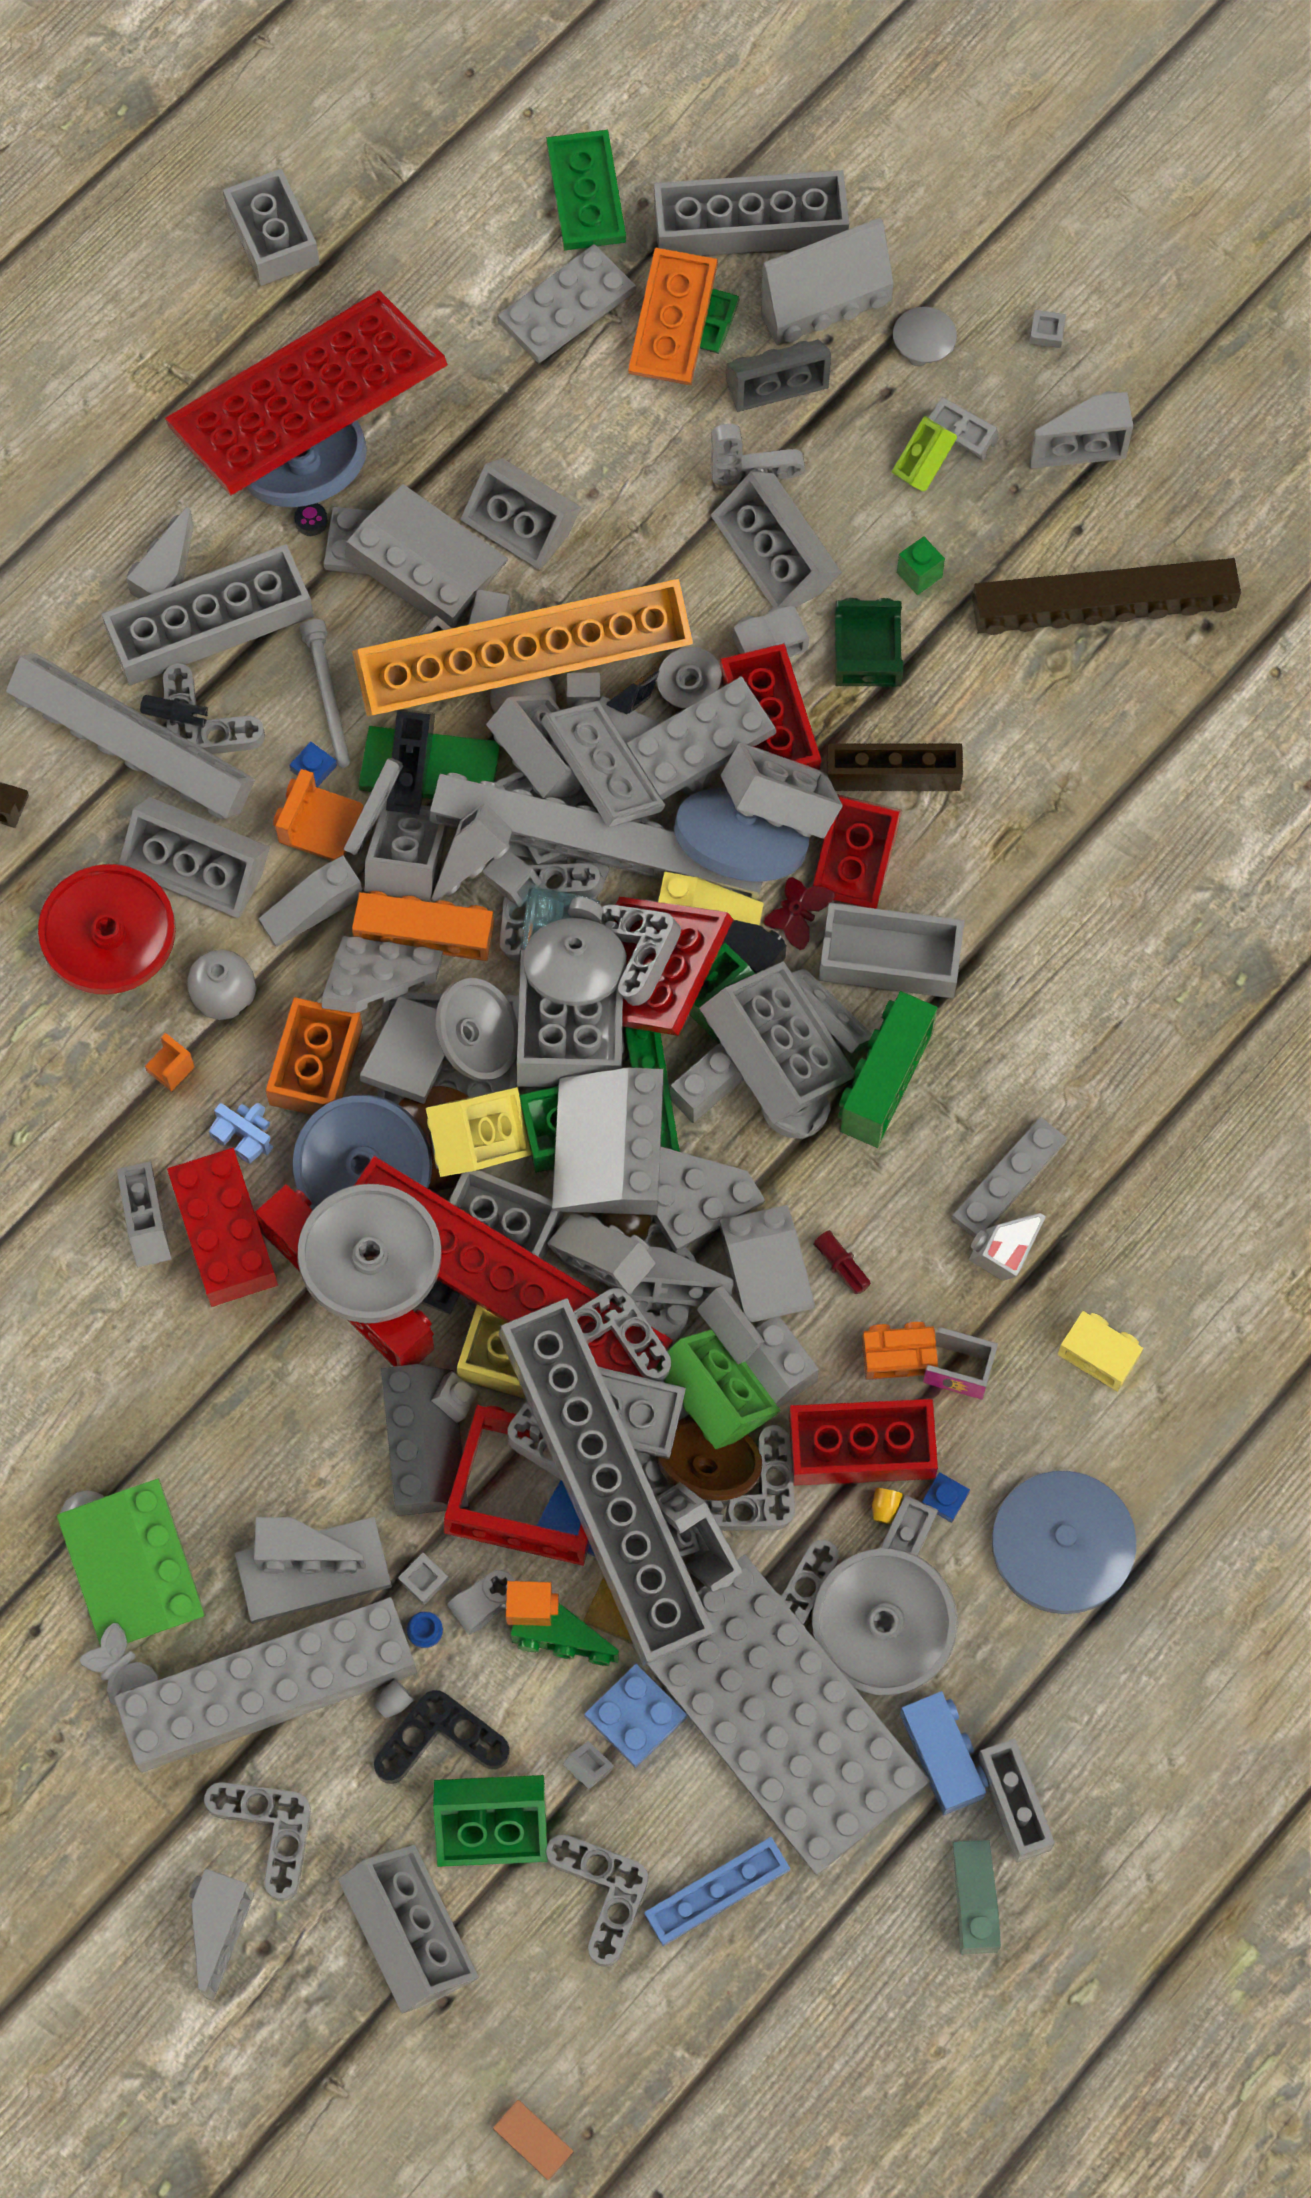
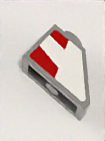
[969,1213,1046,1281]

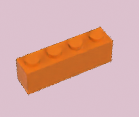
[352,891,494,961]

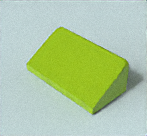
[891,416,957,492]

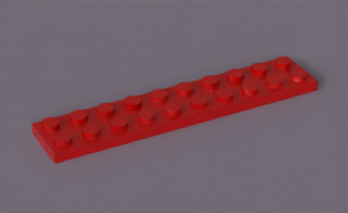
[354,1156,673,1378]

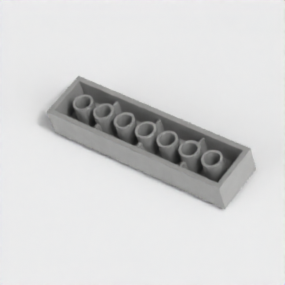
[114,1597,417,1773]

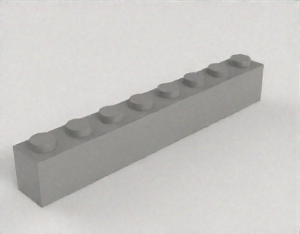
[6,653,255,819]

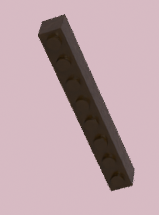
[972,558,1241,635]

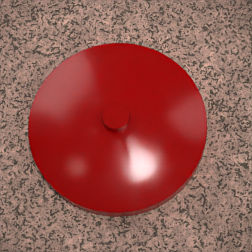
[38,864,176,995]

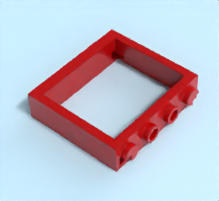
[444,1405,590,1566]

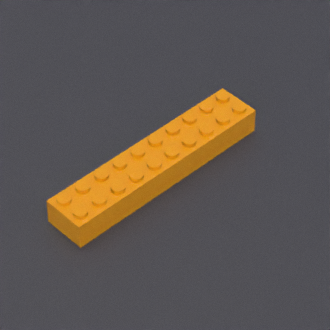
[352,579,693,716]

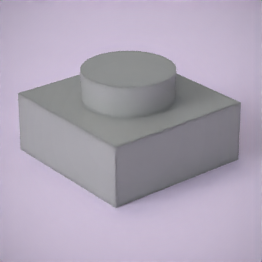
[1029,310,1066,348]
[431,1371,477,1423]
[398,1553,449,1605]
[563,1741,614,1789]

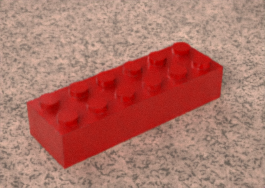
[255,1184,435,1367]

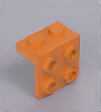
[273,769,364,861]

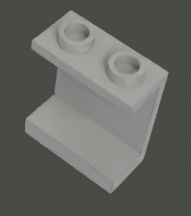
[656,1482,743,1592]

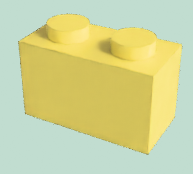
[1058,1311,1143,1392]

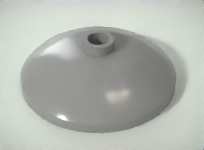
[524,918,627,1006]
[436,978,518,1081]

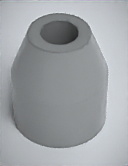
[375,1679,414,1718]

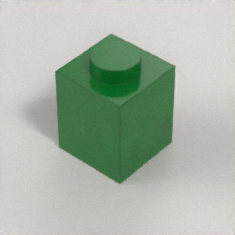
[896,536,945,595]

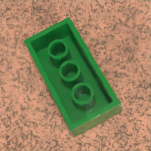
[837,991,938,1148]

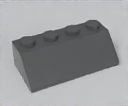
[381,1364,468,1516]

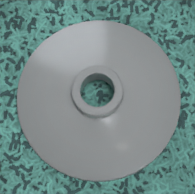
[657,647,722,709]

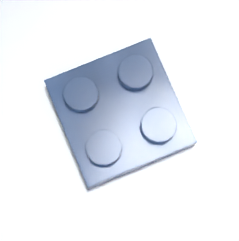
[584,1664,687,1768]

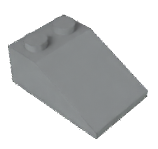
[1030,391,1133,469]
[364,800,448,901]
[719,1205,815,1322]
[189,1868,254,2001]

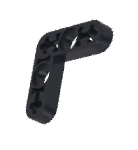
[374,1690,510,1784]

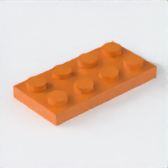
[628,247,718,386]

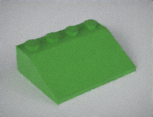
[57,1478,206,1647]

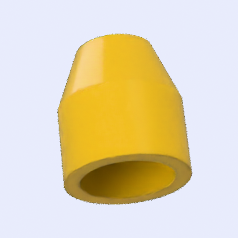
[872,1488,903,1525]

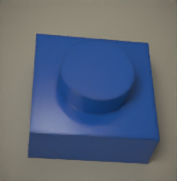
[289,742,337,788]
[922,1472,970,1523]

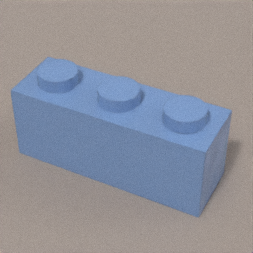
[900,1691,989,1816]

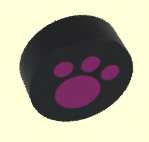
[294,503,328,536]

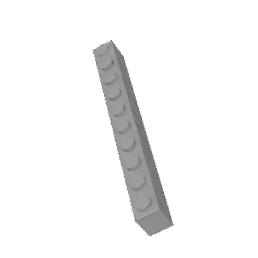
[429,773,762,900]

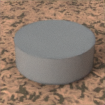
[568,897,604,923]

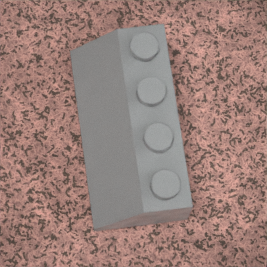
[710,472,842,608]
[119,797,270,918]
[338,1844,479,2014]

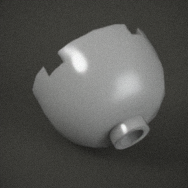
[187,949,256,1020]

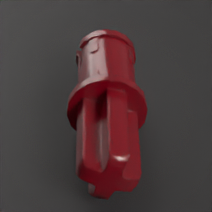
[813,1230,871,1294]

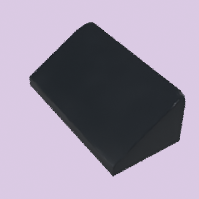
[606,667,660,715]

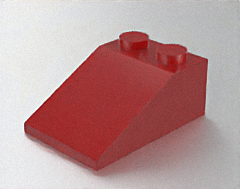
[813,794,902,909]

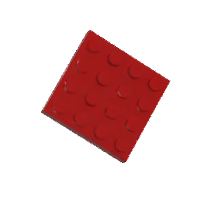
[613,896,734,1036]

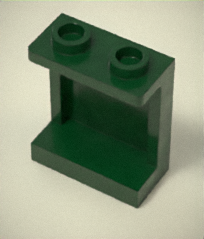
[834,598,903,687]

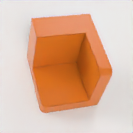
[145,1033,194,1092]

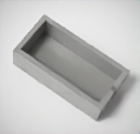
[819,903,965,998]

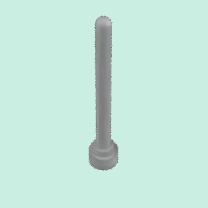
[299,619,350,768]

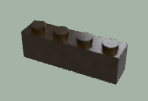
[826,743,963,791]

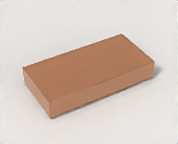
[493,2100,574,2181]

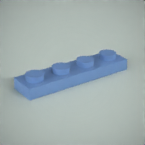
[644,1837,790,1946]

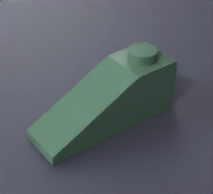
[953,1840,1001,1955]

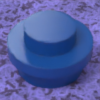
[407,1612,443,1648]

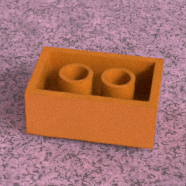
[266,997,363,1115]

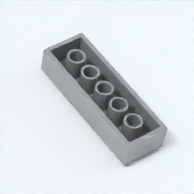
[654,170,849,256]
[101,544,314,686]

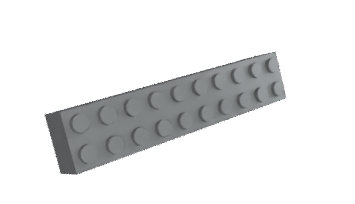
[498,1298,714,1666]

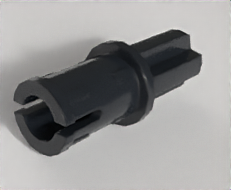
[140,695,208,728]

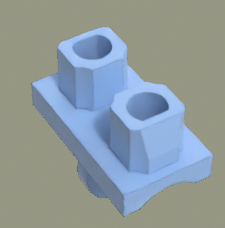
[209,1103,273,1164]

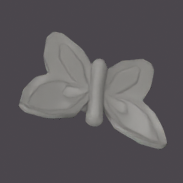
[80,1623,158,1705]

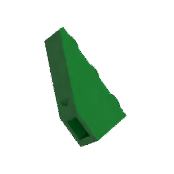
[511,1603,619,1666]

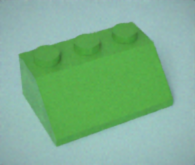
[657,1329,781,1449]

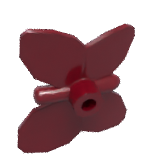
[763,877,835,950]

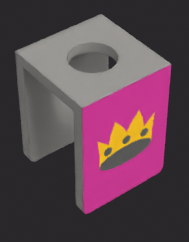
[923,1327,998,1400]

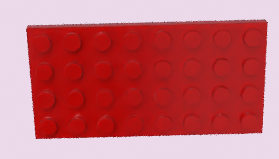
[165,290,448,496]

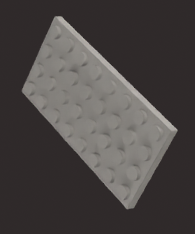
[632,1554,930,1876]

